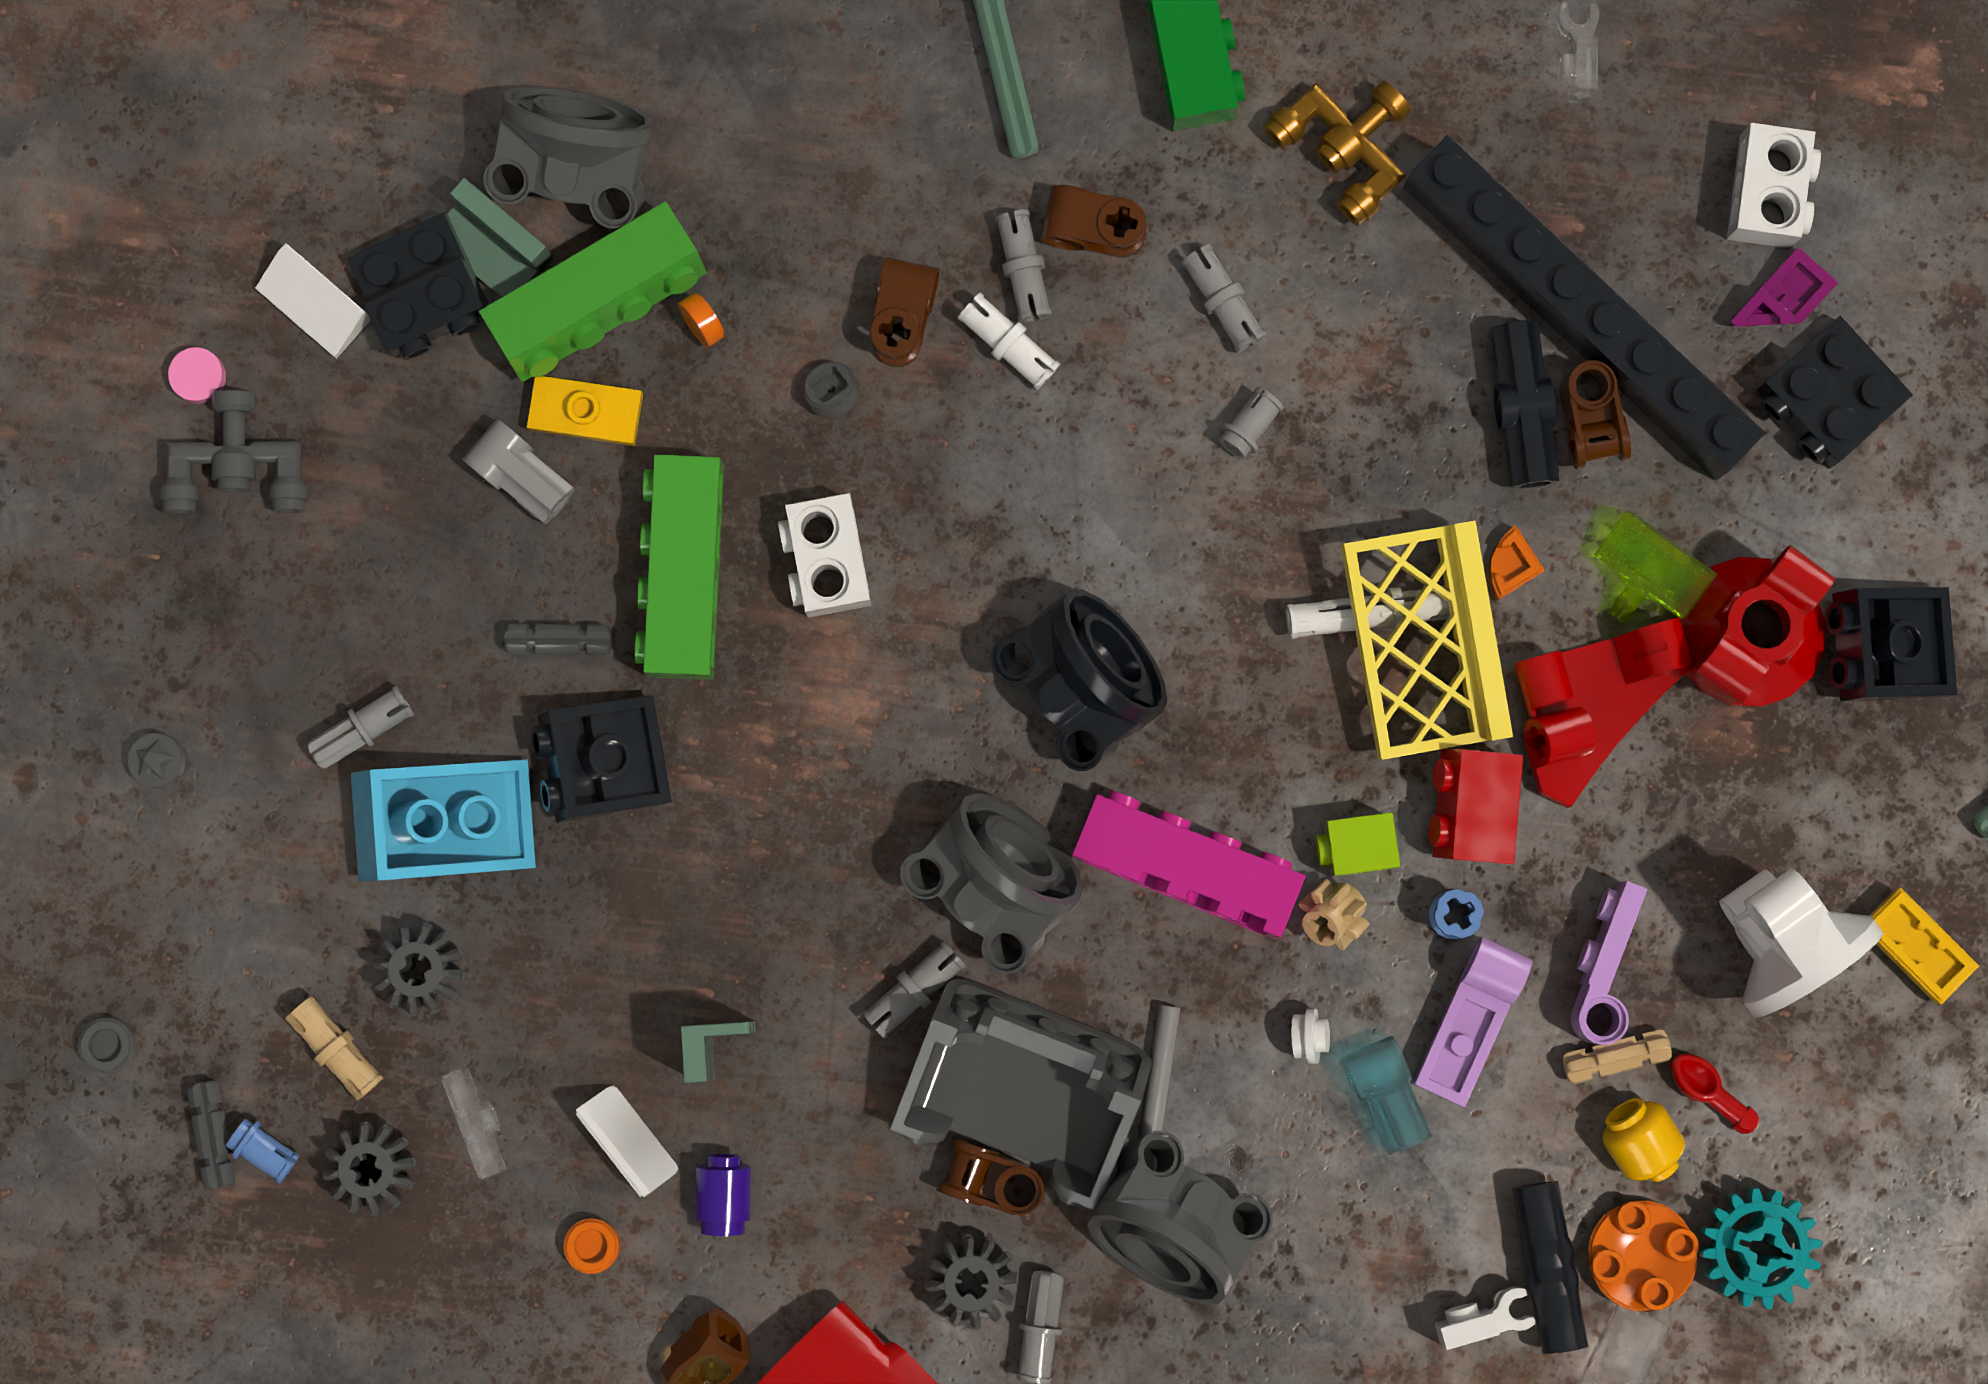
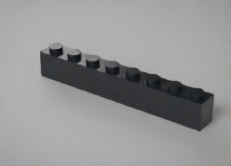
[1403,134,1766,481]

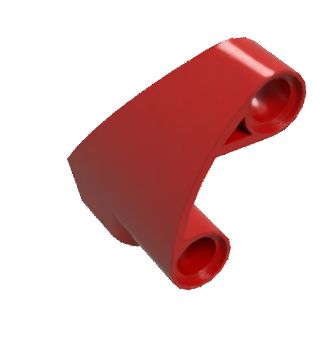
[1514,617,1693,808]
[757,1301,938,1384]

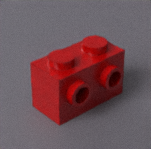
[1428,749,1523,865]

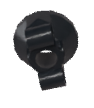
[990,589,1168,771]

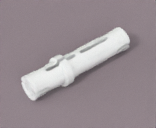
[1286,585,1450,639]

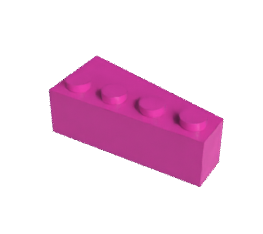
[1071,790,1306,939]

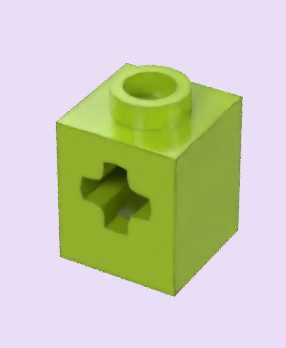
[1315,812,1401,877]

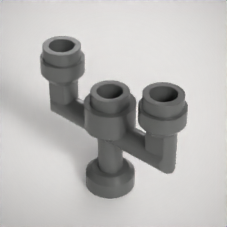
[160,390,308,514]

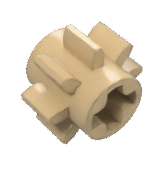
[1299,879,1370,950]

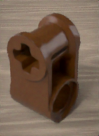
[1040,185,1146,258]
[870,257,939,367]
[1560,360,1631,470]
[936,1138,1046,1216]

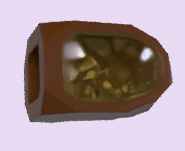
[661,1307,750,1384]

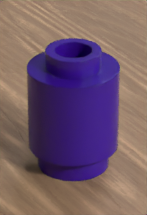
[695,1154,751,1236]

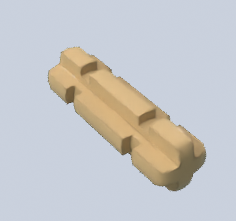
[1563,1029,1672,1084]

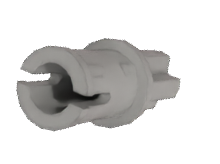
[307,686,415,768]
[1016,1270,1064,1384]

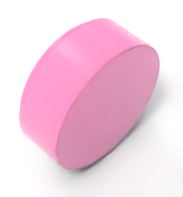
[168,347,226,404]

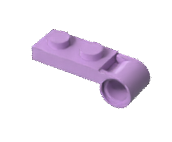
[1570,881,1647,1045]
[1412,937,1533,1107]

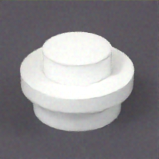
[1291,1008,1330,1064]

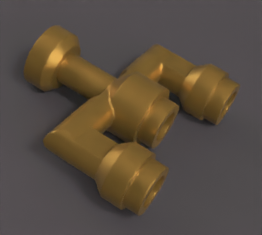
[1263,80,1411,226]

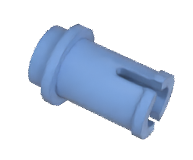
[226,1119,301,1184]

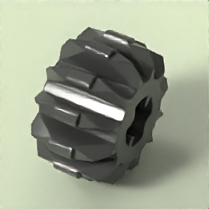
[372,923,467,1016]
[322,1121,419,1216]
[925,1234,1019,1330]

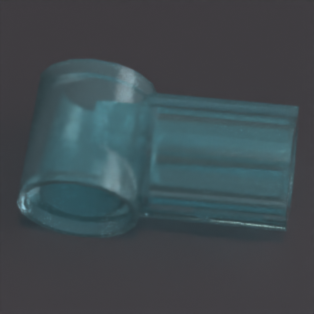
[1342,1035,1432,1155]

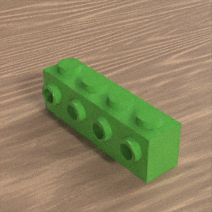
[479,201,707,382]
[635,455,724,680]

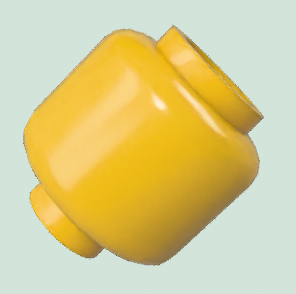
[1602,1098,1686,1182]

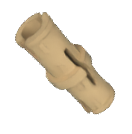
[285,996,384,1101]

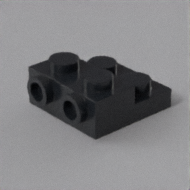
[347,212,489,360]
[1756,315,1913,469]
[1825,587,1957,701]
[531,695,672,823]

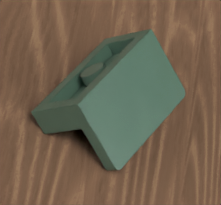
[447,178,553,298]
[681,1021,756,1083]

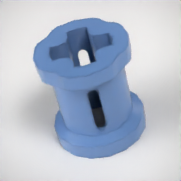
[1428,889,1484,939]

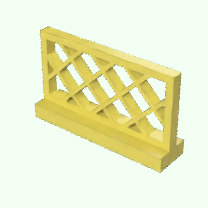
[1340,520,1513,760]

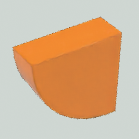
[1489,525,1545,601]

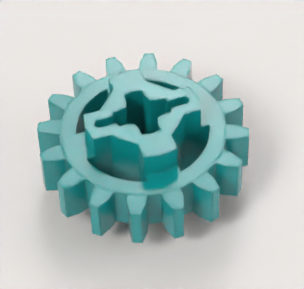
[1698,1187,1823,1309]

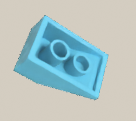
[351,759,536,882]

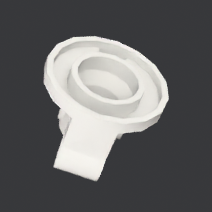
[1719,868,1884,1018]

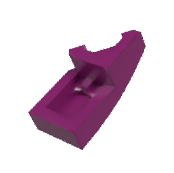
[1730,247,1839,327]

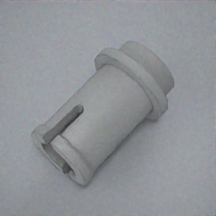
[1218,387,1284,459]

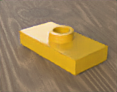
[527,376,643,446]
[1869,888,1979,1005]

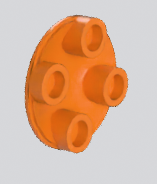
[1587,1200,1699,1312]

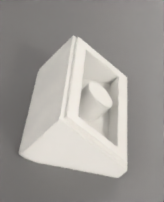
[255,243,371,359]
[576,1086,678,1197]

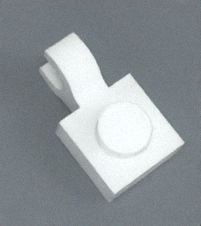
[1434,1286,1535,1350]

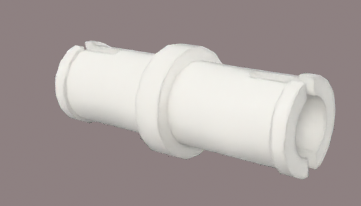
[957,292,1061,390]

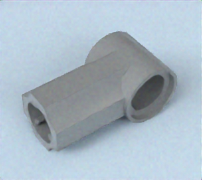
[462,418,575,525]

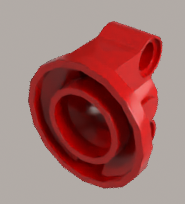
[1674,545,1835,708]

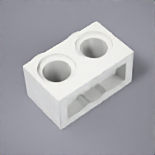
[1726,123,1821,249]
[778,493,872,618]

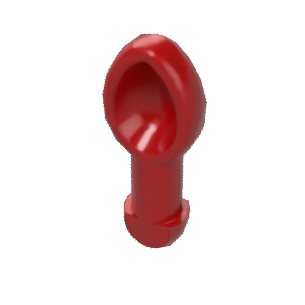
[1670,1054,1759,1135]

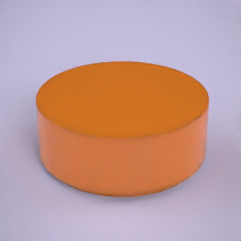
[677,293,725,348]
[564,1217,621,1274]

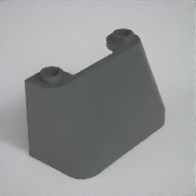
[890,979,1152,1210]

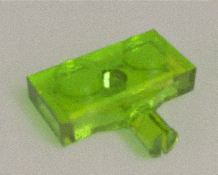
[1594,510,1718,624]

